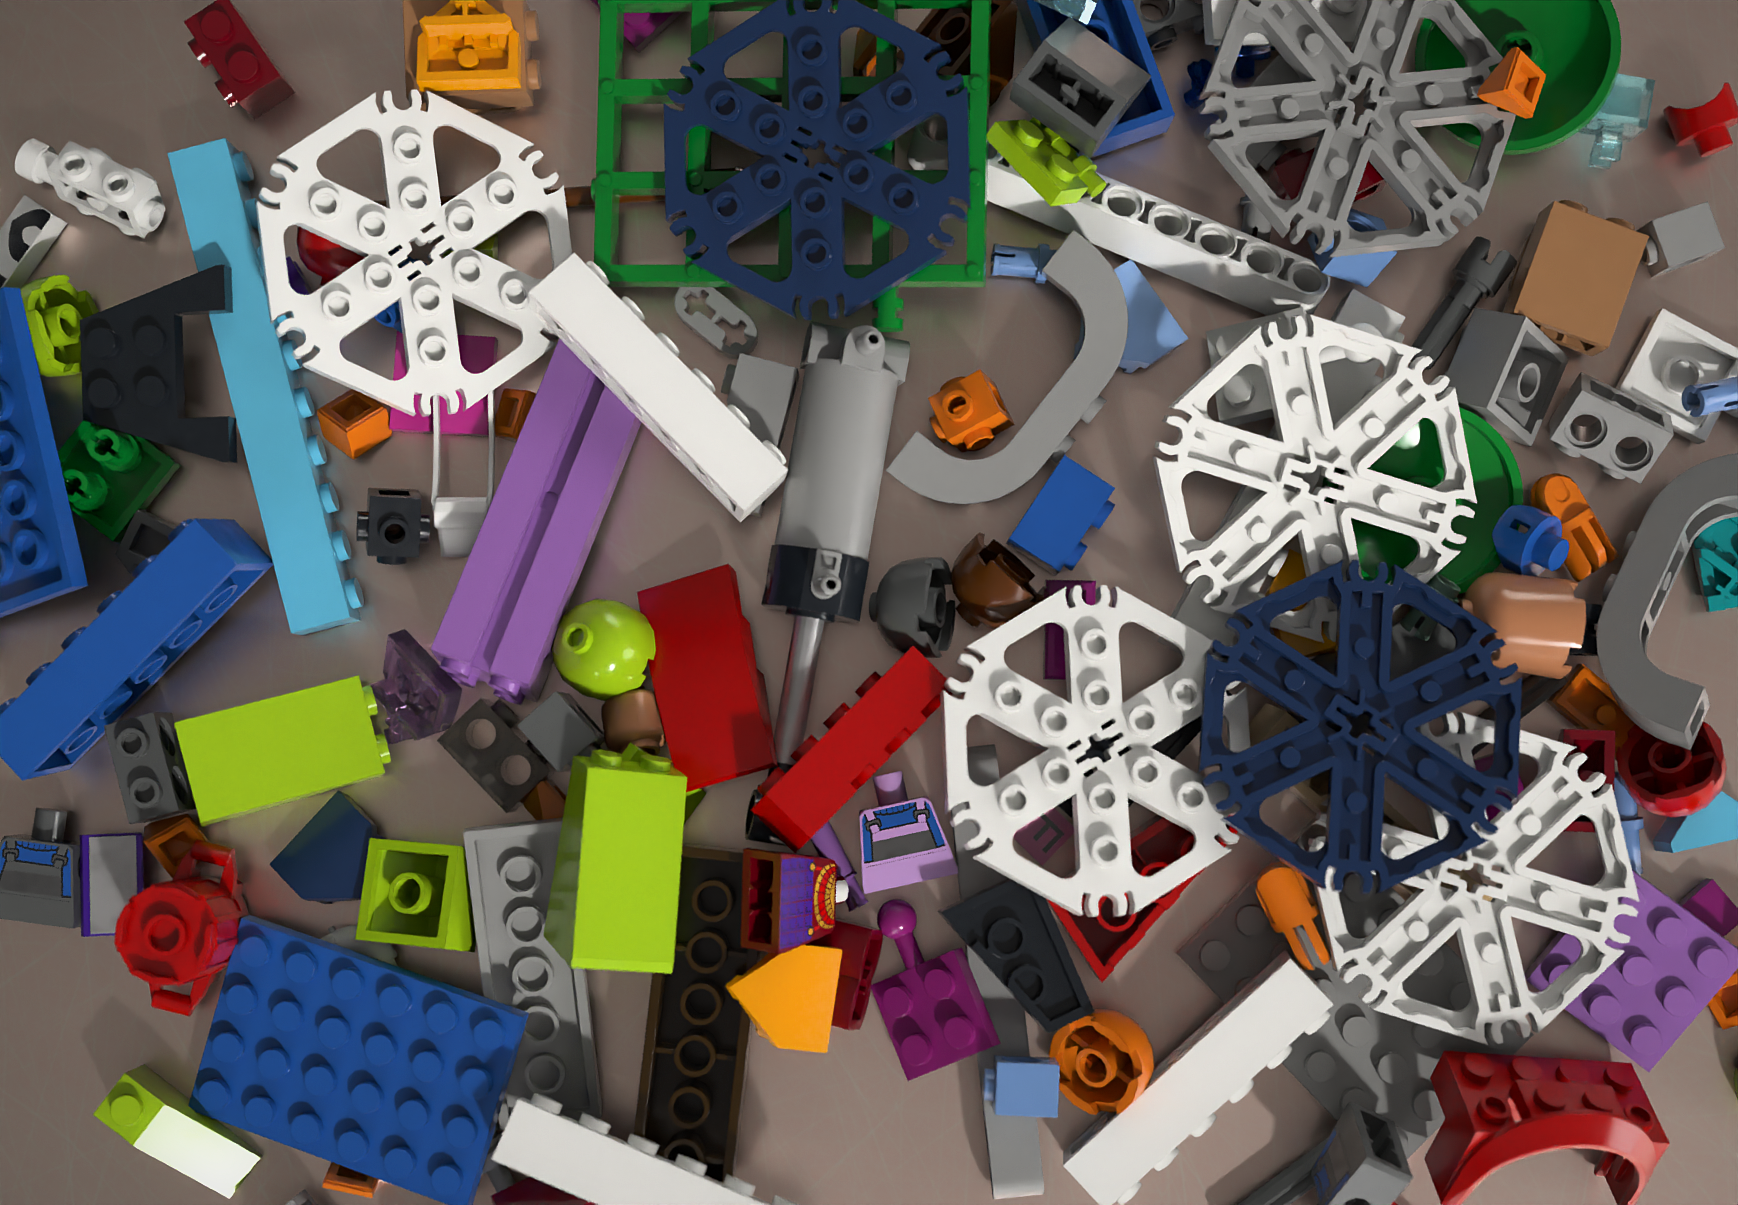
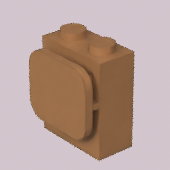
[402,0,541,115]
[1503,200,1649,357]

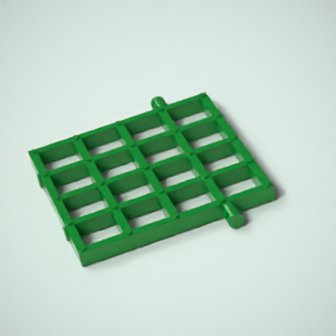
[591,0,991,332]

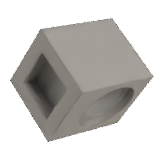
[1637,201,1725,277]

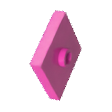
[389,331,498,437]

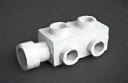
[15,139,166,238]

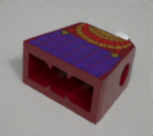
[741,848,849,954]

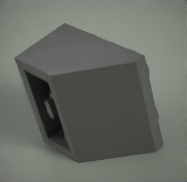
[1010,17,1151,158]

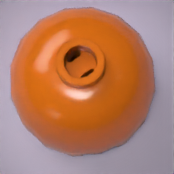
[1049,1009,1154,1115]

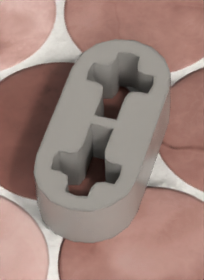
[674,287,758,359]

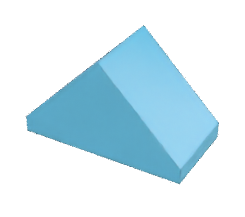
[1653,791,1738,853]

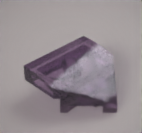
[369,629,462,745]

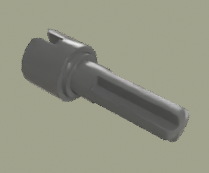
[1411,236,1517,370]

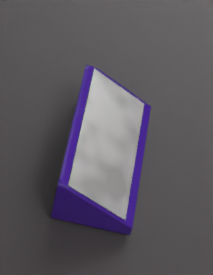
[80,832,144,937]

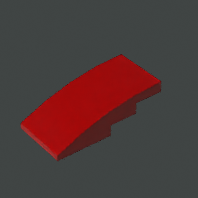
[637,563,778,792]

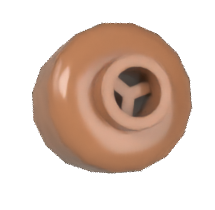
[601,685,667,756]

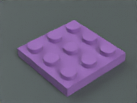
[1524,869,1738,1072]

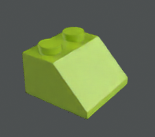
[355,838,476,952]

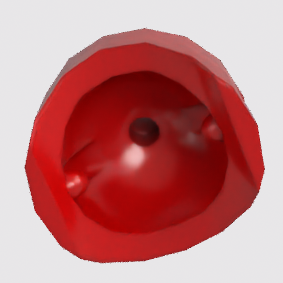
[1663,82,1738,157]

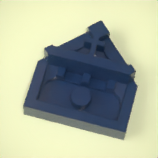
[269,790,386,904]

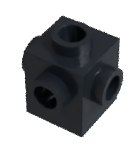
[356,488,430,565]

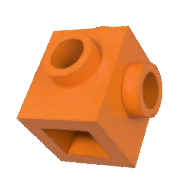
[928,369,1015,453]

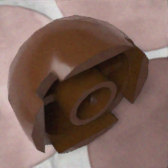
[951,533,1050,630]

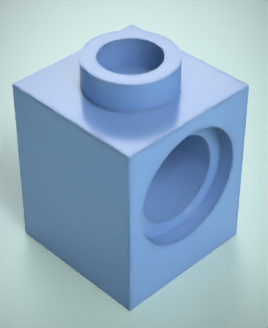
[1307,208,1398,287]
[983,1055,1060,1118]

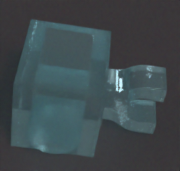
[1578,74,1655,170]

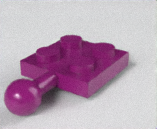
[871,899,1001,1081]

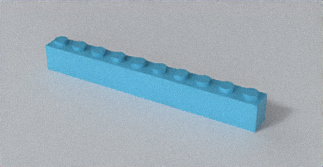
[167,138,364,636]

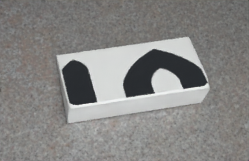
[0,195,67,288]

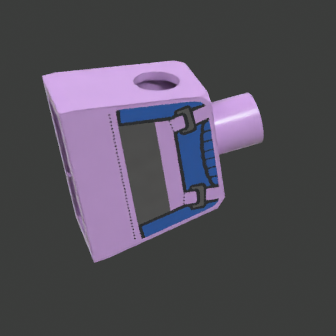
[859,771,958,894]

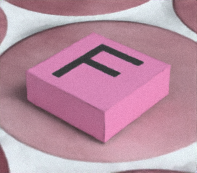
[1013,808,1074,866]

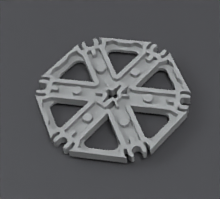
[1199,0,1516,258]

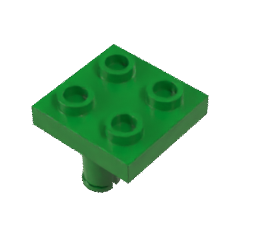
[58,420,181,543]

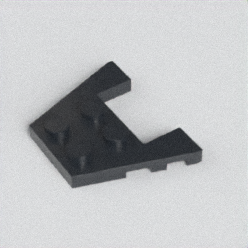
[80,265,237,463]

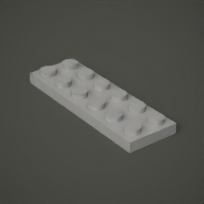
[463,817,603,1130]

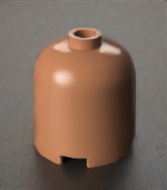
[1457,572,1586,679]

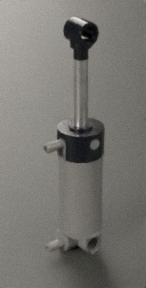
[745,321,910,847]

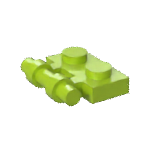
[987,117,1106,206]

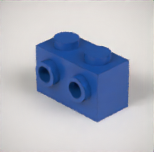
[1006,455,1115,576]

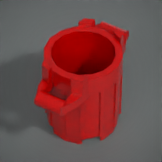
[114,839,249,1017]

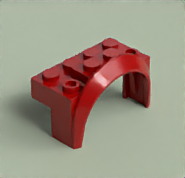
[1424,1051,1670,1205]

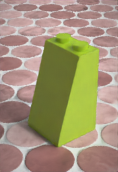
[174,675,391,827]
[543,750,687,974]

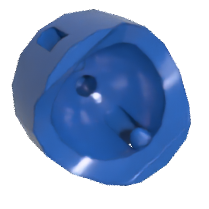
[1492,505,1569,576]

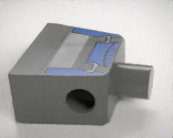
[0,808,81,929]
[1311,1101,1413,1205]

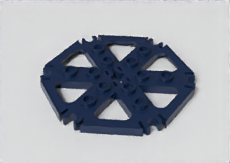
[663,0,971,320]
[1198,560,1522,894]

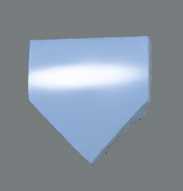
[1073,259,1188,374]

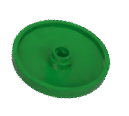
[1415,0,1621,155]
[1322,407,1523,595]

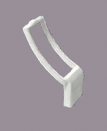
[431,390,495,557]

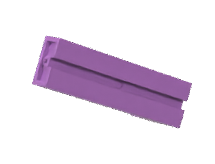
[431,338,642,705]

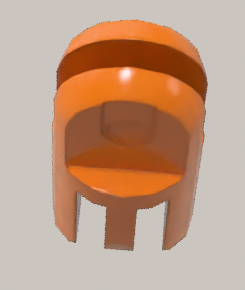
[1529,473,1619,582]
[1256,861,1331,971]

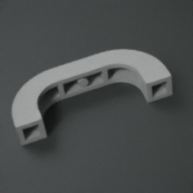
[886,230,1128,504]
[1596,453,1738,750]

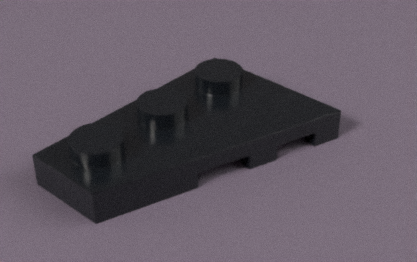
[937,878,1095,1033]

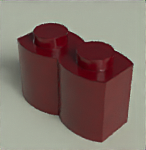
[806,918,883,1030]

